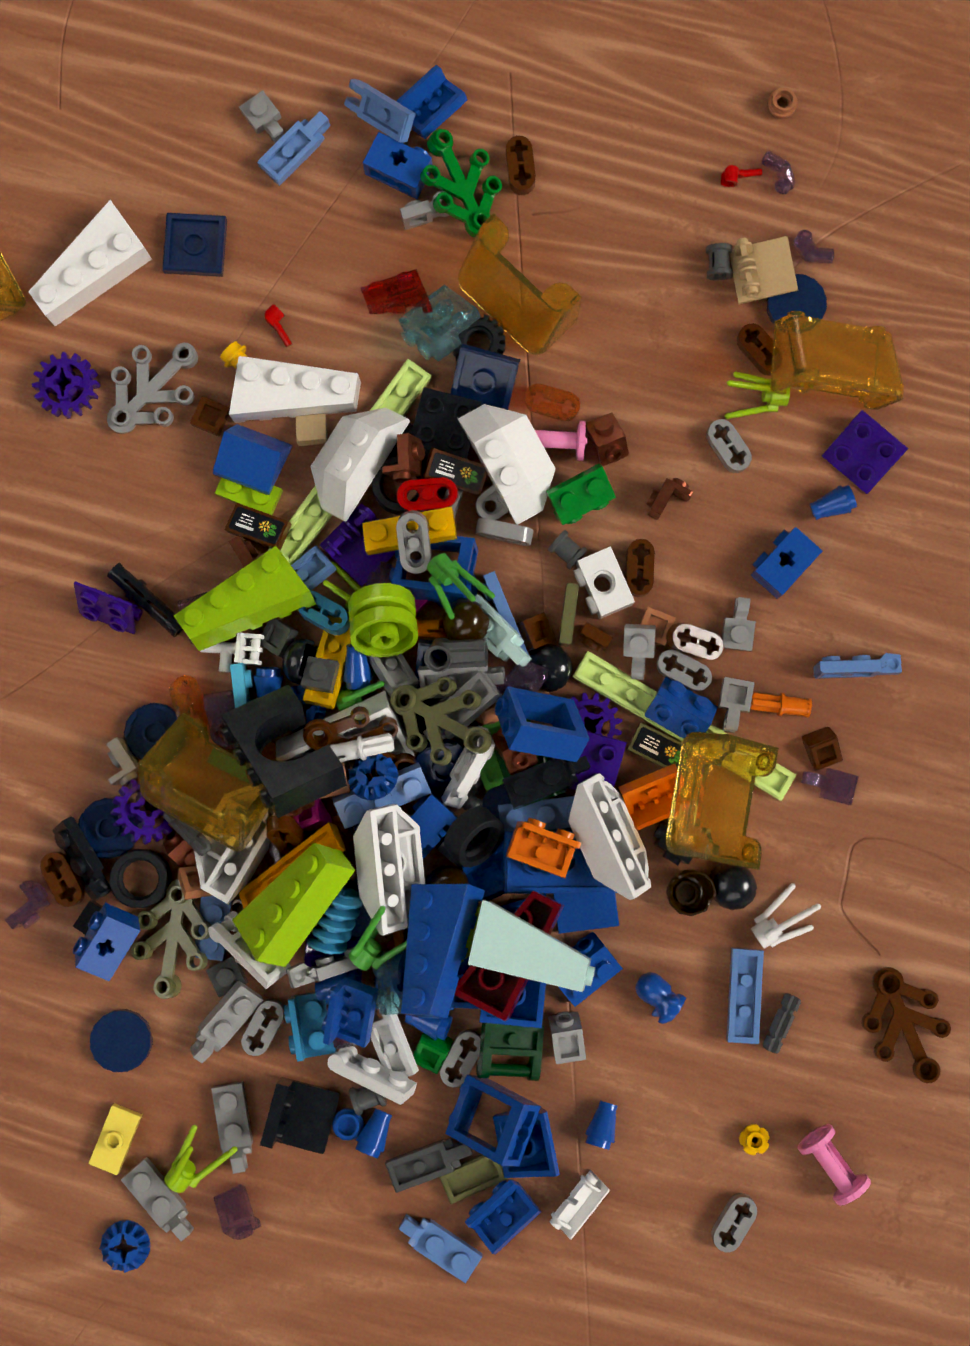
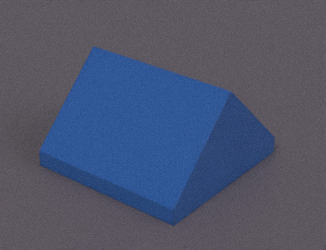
[213,424,292,495]
[479,979,546,1028]
[493,1107,560,1178]

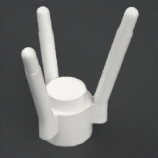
[751,883,821,949]

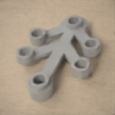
[107,343,198,434]

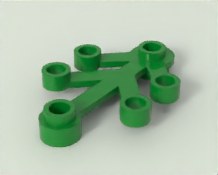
[420,129,502,238]

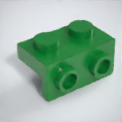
[546,463,616,525]

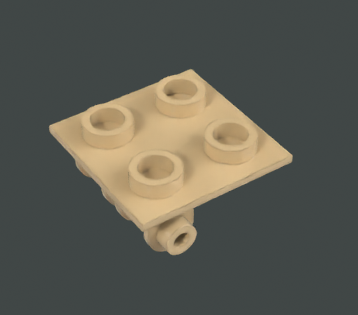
[730,236,798,304]

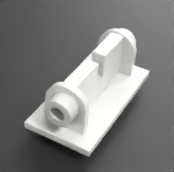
[549,1170,610,1240]

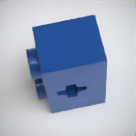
[363,132,433,199]
[751,527,823,599]
[73,903,140,981]

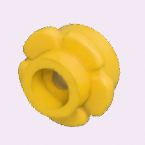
[220,341,247,369]
[739,1124,770,1155]

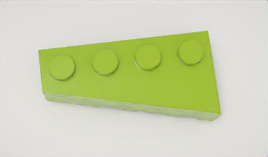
[174,546,316,651]
[232,843,355,967]

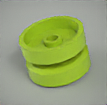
[348,583,418,657]

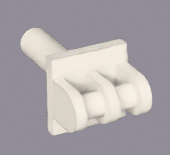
[200,632,264,673]

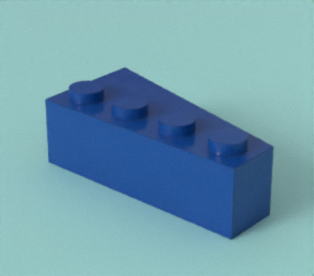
[411,794,458,859]
[401,884,485,1018]

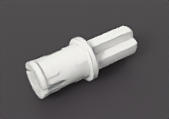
[330,733,394,762]

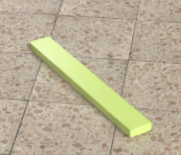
[268,359,432,565]
[572,651,796,801]

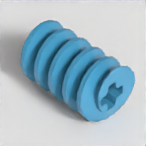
[307,886,363,955]

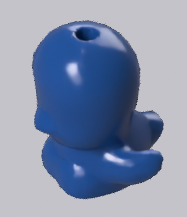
[635,972,686,1024]

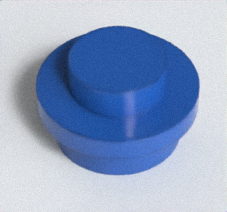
[332,1108,364,1141]

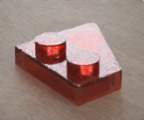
[361,269,433,314]

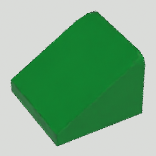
[413,1033,453,1074]

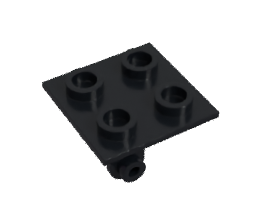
[411,387,482,459]

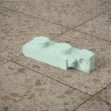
[475,594,532,668]

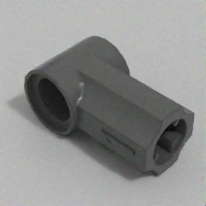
[424,638,488,672]

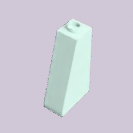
[468,900,595,992]

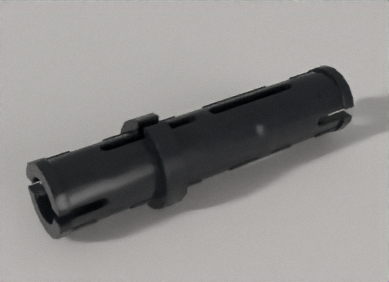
[107,563,183,637]

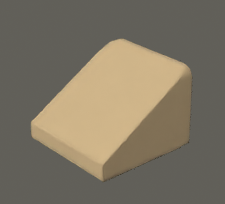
[296,414,328,446]

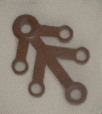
[303,706,416,782]
[861,967,951,1083]

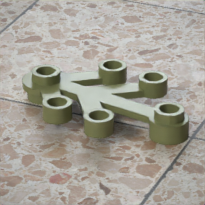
[390,677,492,766]
[131,879,212,999]

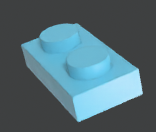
[230,663,255,708]

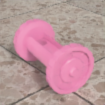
[535,421,587,461]
[797,1124,871,1206]

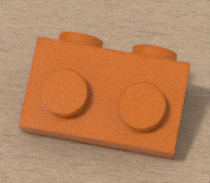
[618,764,692,830]
[505,817,581,878]

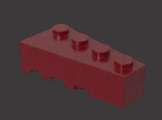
[454,891,564,1021]

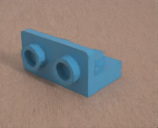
[284,992,337,1062]

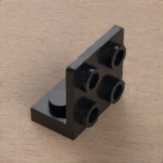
[260,1077,340,1154]

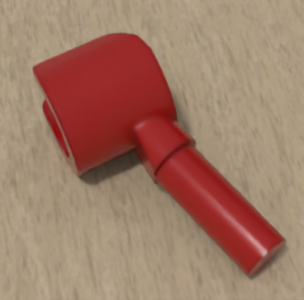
[721,165,762,187]
[264,304,292,348]

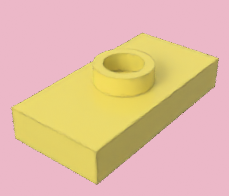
[89,1103,143,1175]

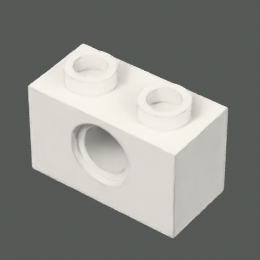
[573,546,635,619]

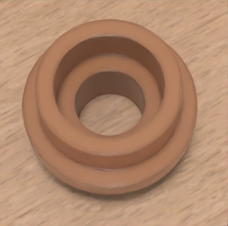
[767,88,798,118]

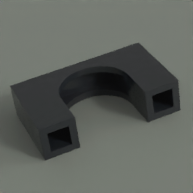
[220,684,347,818]

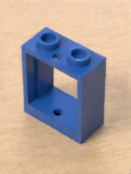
[389,536,479,604]
[495,686,590,762]
[445,1074,541,1166]

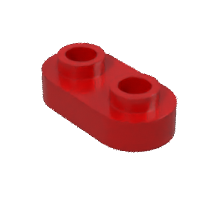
[397,477,459,511]

